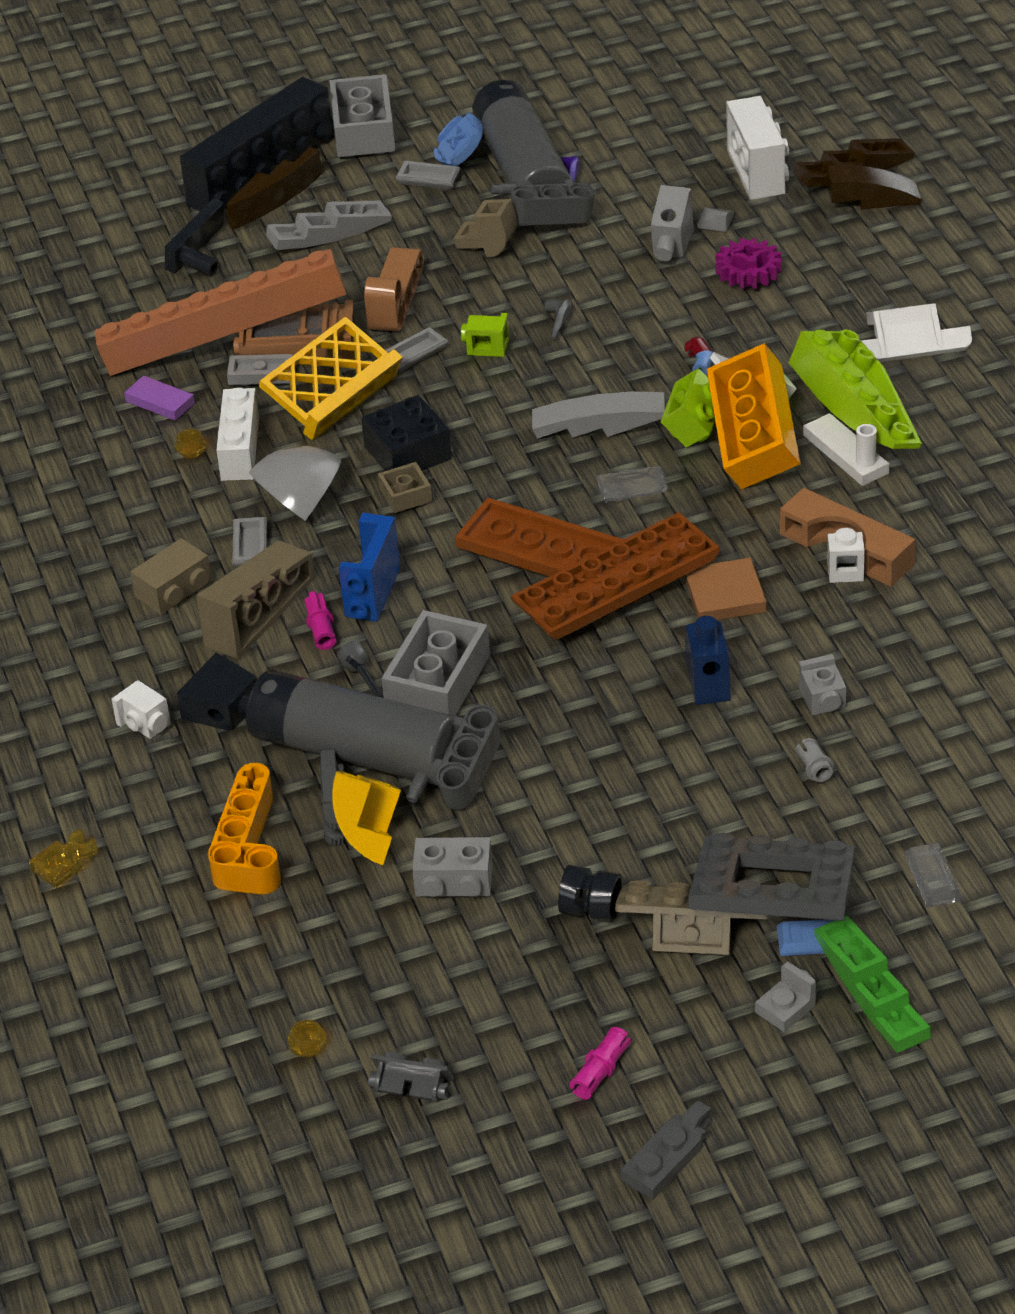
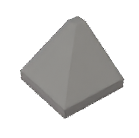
[697,207,734,232]

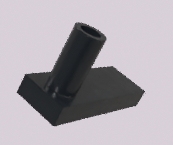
[165,198,224,276]

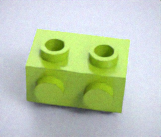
[660,368,715,448]

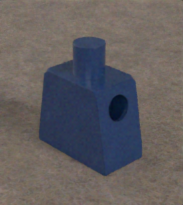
[685,616,731,705]

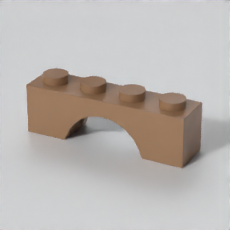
[780,488,916,587]

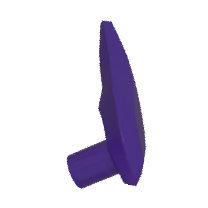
[560,156,580,182]

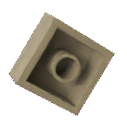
[378,462,432,513]

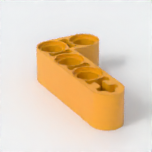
[208,763,281,894]

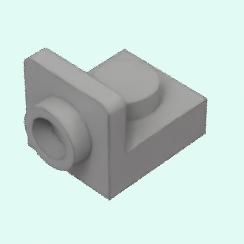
[755,962,816,1033]

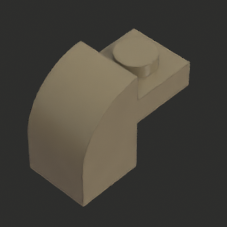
[453,199,517,258]

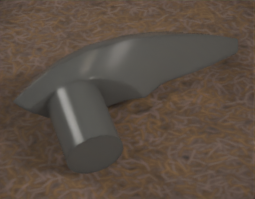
[545,299,572,341]

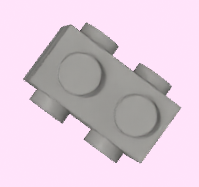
[412,837,493,897]

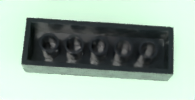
[179,76,333,212]

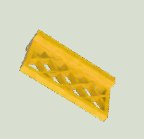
[259,316,403,441]

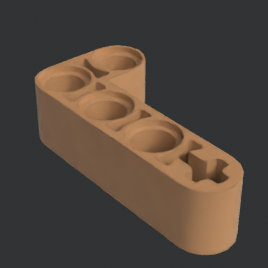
[364,247,424,332]

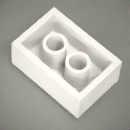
[726,96,789,200]

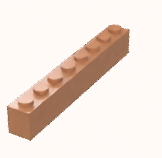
[94,249,347,376]

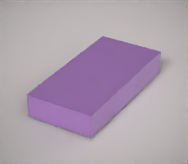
[124,376,195,421]

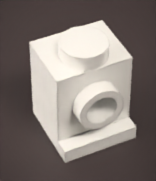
[827,528,864,583]
[112,680,171,739]

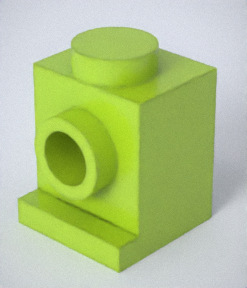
[461,313,509,357]

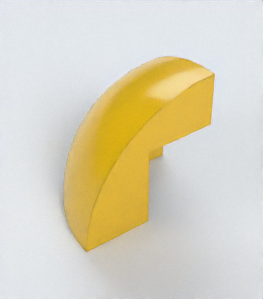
[332,771,401,865]

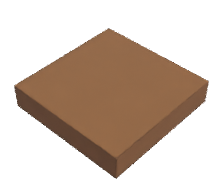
[684,557,766,620]

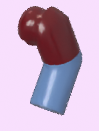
[684,337,713,375]

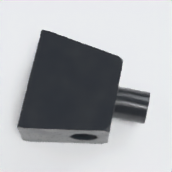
[177,653,257,731]

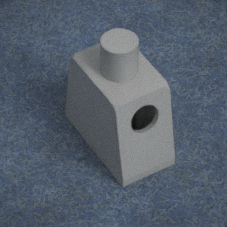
[651,185,694,261]

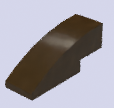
[827,165,921,210]

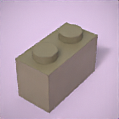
[130,538,212,615]

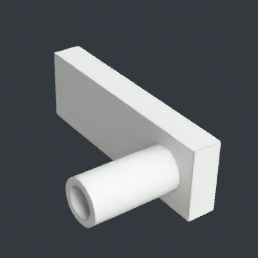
[803,413,889,486]

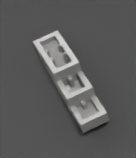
[266,201,392,250]
[532,391,667,439]

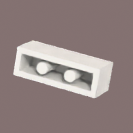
[216,388,259,481]

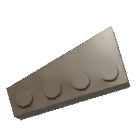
[196,540,315,659]

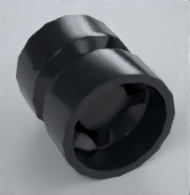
[558,865,623,922]

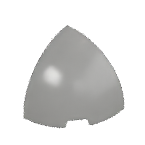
[249,446,341,521]

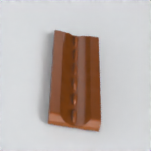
[511,512,720,639]

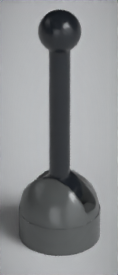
[337,641,384,698]

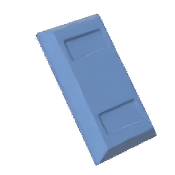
[777,919,853,956]

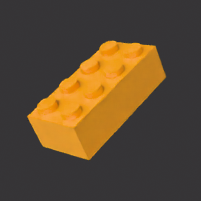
[707,343,801,489]

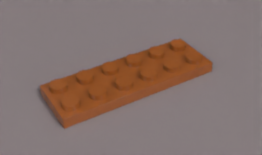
[455,497,640,604]

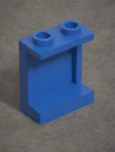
[339,513,400,622]

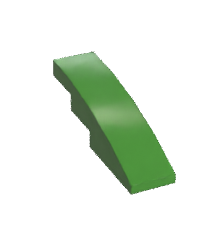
[814,916,931,1053]

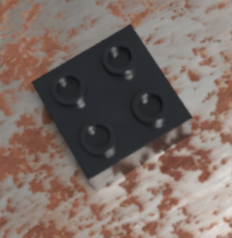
[361,395,452,471]

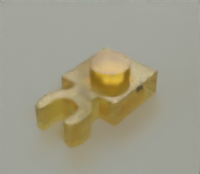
[29,829,98,888]

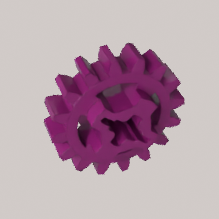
[715,238,782,289]

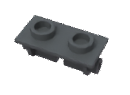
[368,1052,454,1102]

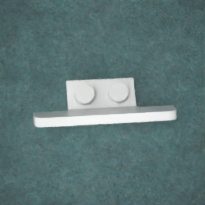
[862,303,972,362]

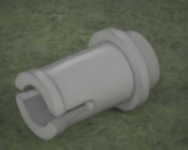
[796,738,834,782]

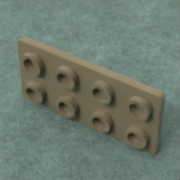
[615,880,770,955]

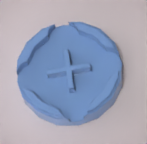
[434,113,483,166]

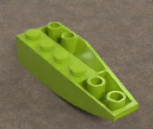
[789,329,922,449]

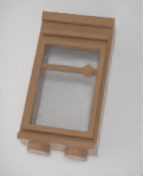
[233,300,356,365]

